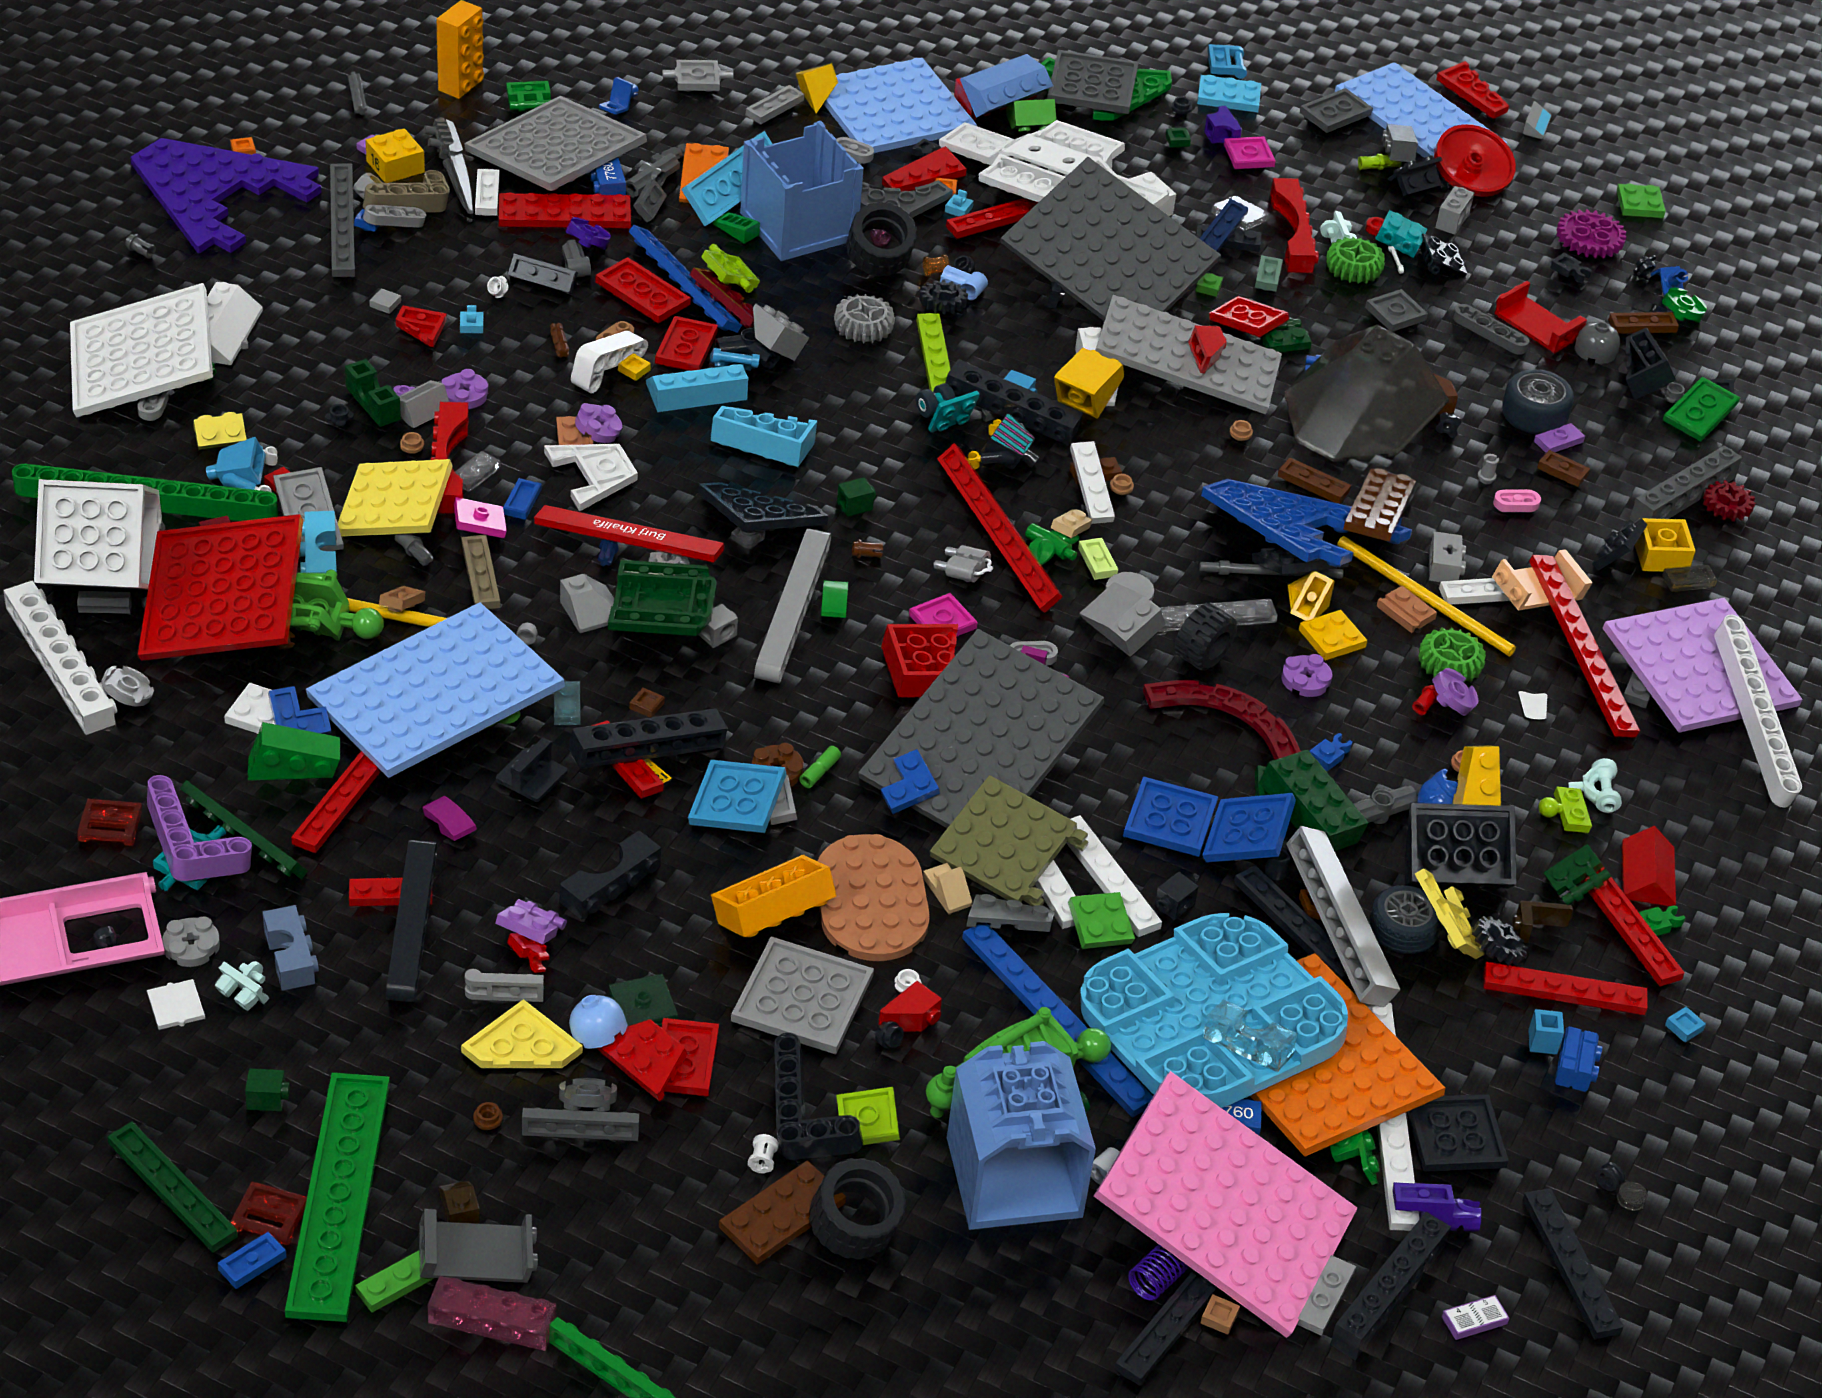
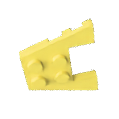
[1415,869,1485,959]

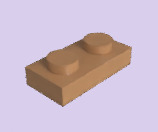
[379,586,425,612]

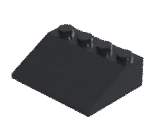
[1405,803,1517,889]

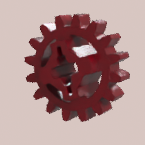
[1703,480,1755,521]

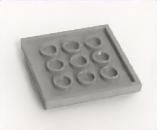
[731,937,874,1054]

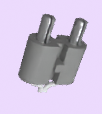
[934,545,993,582]

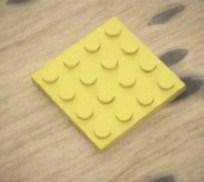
[338,459,453,536]

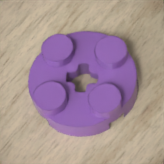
[442,369,488,409]
[575,403,622,443]
[1282,654,1332,697]
[1432,668,1479,716]

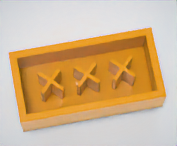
[436,0,484,99]
[711,855,836,937]

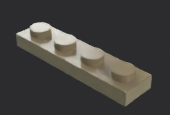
[462,535,500,609]

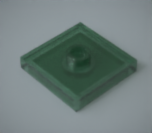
[609,974,678,1027]

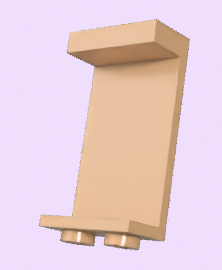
[1492,549,1592,611]

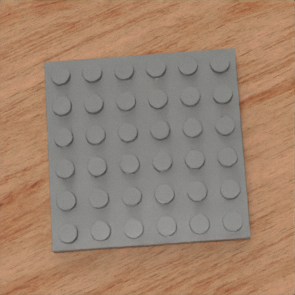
[464,96,647,191]

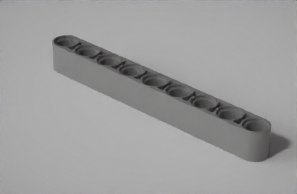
[754,528,831,683]

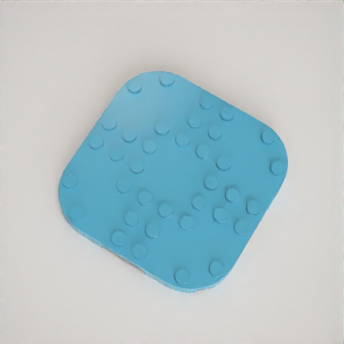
[1081,913,1348,1108]

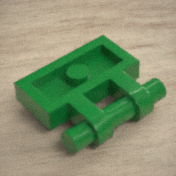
[506,81,551,112]

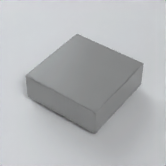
[370,288,401,314]

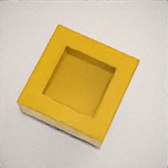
[618,353,651,381]

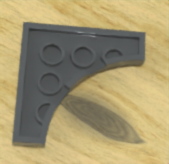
[860,180,953,218]

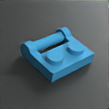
[1208,44,1247,79]
[709,348,760,372]

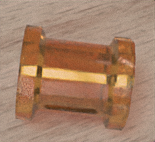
[923,254,949,276]

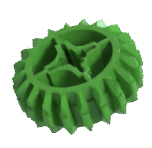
[1326,236,1385,284]
[1418,627,1486,682]

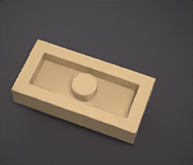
[1051,510,1093,538]

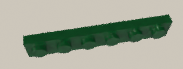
[180,780,308,880]
[107,1121,238,1253]

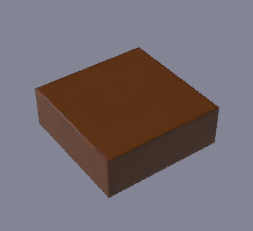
[630,688,665,718]

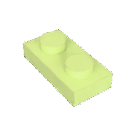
[1078,538,1118,580]

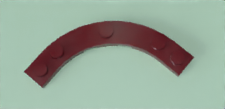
[1143,680,1301,760]

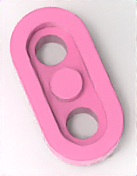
[1493,490,1541,512]

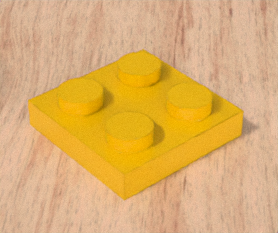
[1299,610,1367,661]

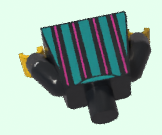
[968,413,1039,469]

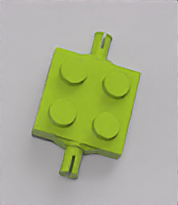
[701,244,760,293]

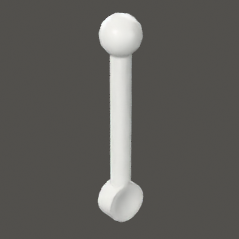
[1388,246,1404,274]

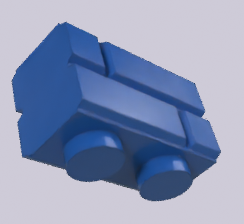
[1555,1026,1602,1092]

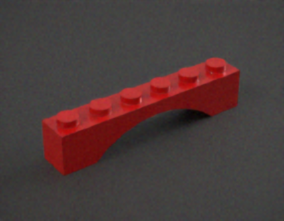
[1270,178,1319,273]
[431,402,469,513]

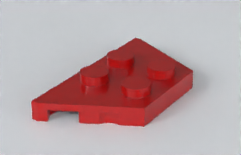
[596,1019,687,1101]

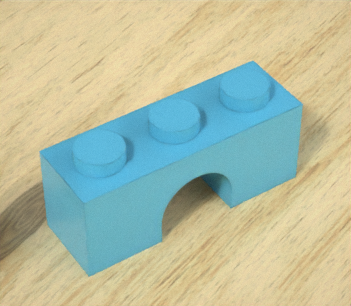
[300,511,337,573]

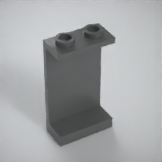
[419,1209,538,1283]

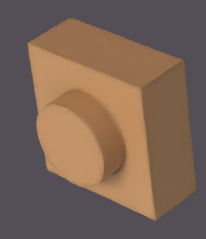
[1201,1294,1240,1334]

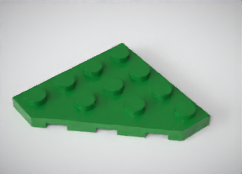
[1092,69,1172,121]

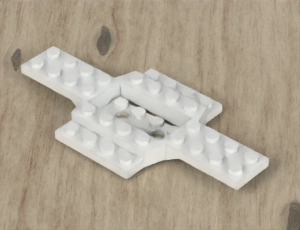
[939,120,1169,208]

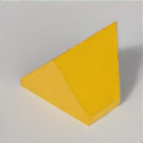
[796,63,838,113]
[1288,571,1335,621]

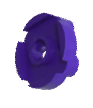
[565,217,611,250]

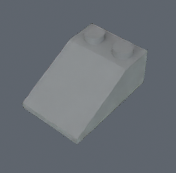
[1079,582,1165,657]

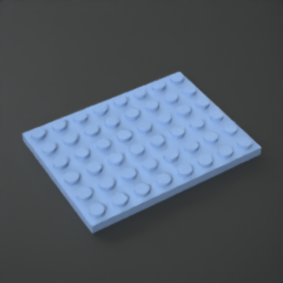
[306,602,565,778]

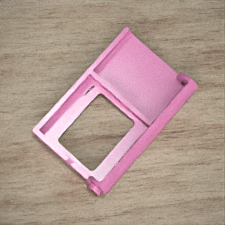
[0,872,165,986]

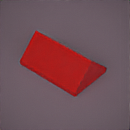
[1622,826,1676,906]

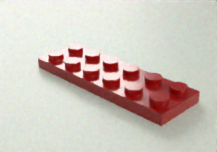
[499,192,631,228]

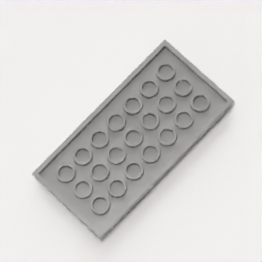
[1095,295,1282,414]

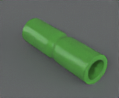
[799,746,841,788]

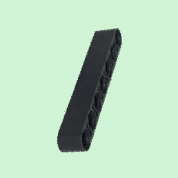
[386,840,437,1003]

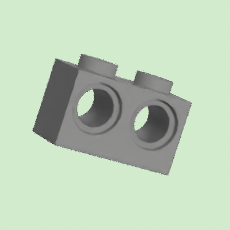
[1435,186,1474,235]

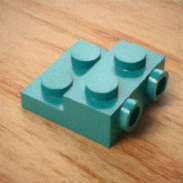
[1375,210,1427,258]

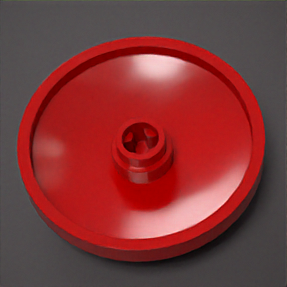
[1434,124,1516,197]

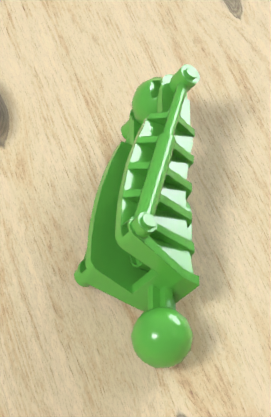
[290,569,384,641]
[926,1007,1111,1118]

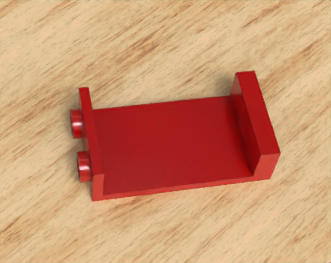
[1495,281,1587,353]

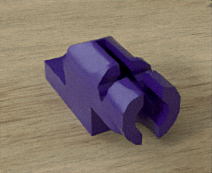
[1392,1182,1481,1232]

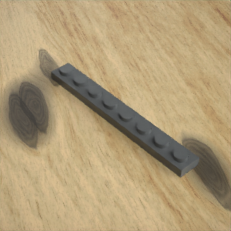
[330,164,355,278]

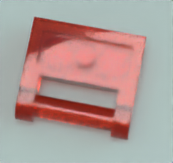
[77,799,142,846]
[231,1181,307,1245]

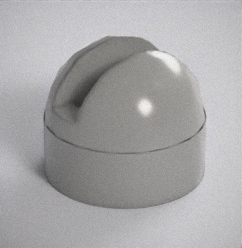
[516,622,537,645]

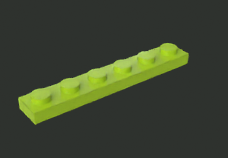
[917,313,951,392]

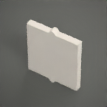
[147,979,205,1030]

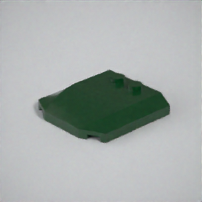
[608,560,717,636]

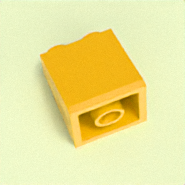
[1054,348,1124,419]

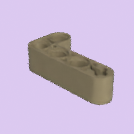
[363,170,449,212]

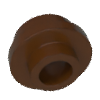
[473,1102,503,1130]

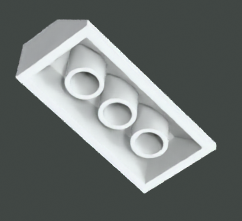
[207,282,263,365]

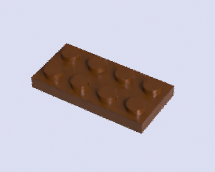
[719,1161,846,1265]

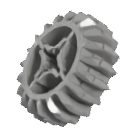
[834,294,895,344]

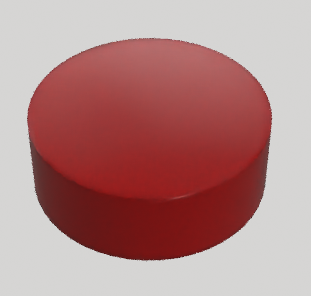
[1366,217,1384,236]

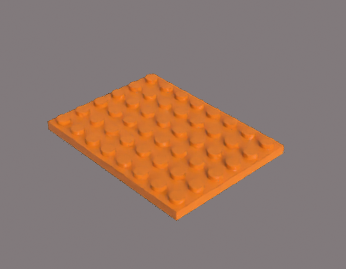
[1250,953,1445,1157]

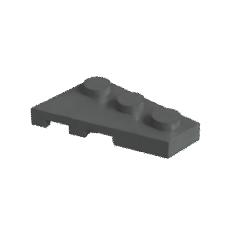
[967,894,1055,932]

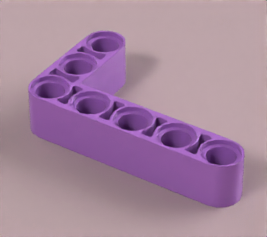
[147,775,252,881]

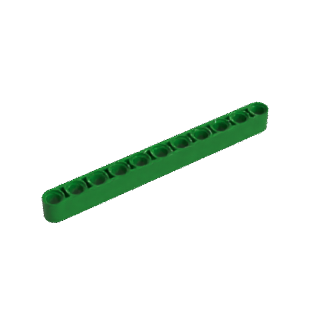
[12,464,278,521]

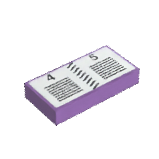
[1442,1295,1509,1340]

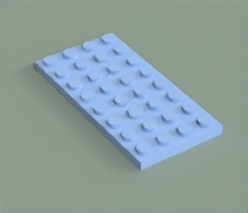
[1335,62,1507,167]

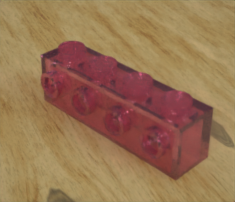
[428,1276,556,1351]

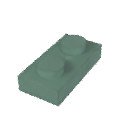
[1255,255,1283,292]

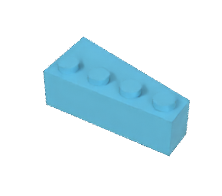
[711,406,817,467]

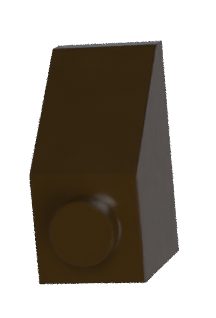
[439,1181,479,1224]

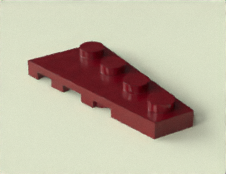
[689,268,755,328]

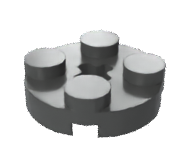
[559,1078,617,1112]

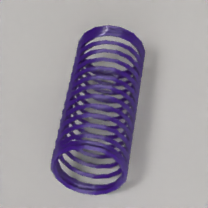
[1128,1244,1189,1300]

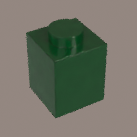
[837,478,876,517]
[245,1069,290,1111]

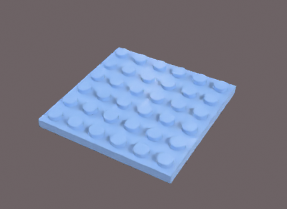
[823,58,977,153]

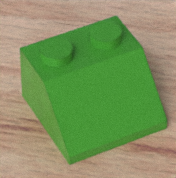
[1005,99,1056,133]

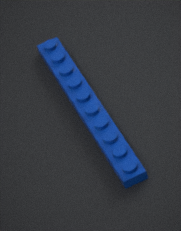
[962,923,1153,1118]

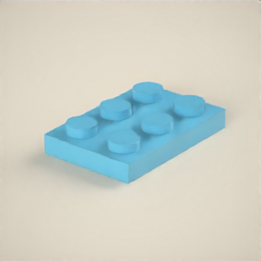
[1197,75,1261,112]

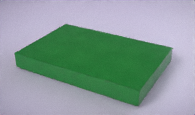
[1663,377,1740,441]

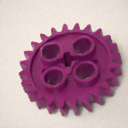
[1556,209,1627,258]

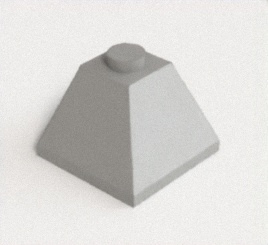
[560,574,614,633]

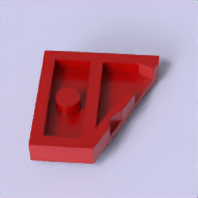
[396,305,447,347]

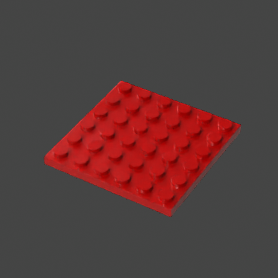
[138,514,304,661]

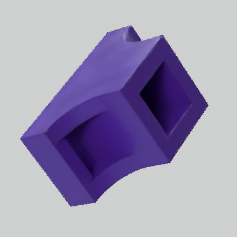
[1204,106,1242,143]

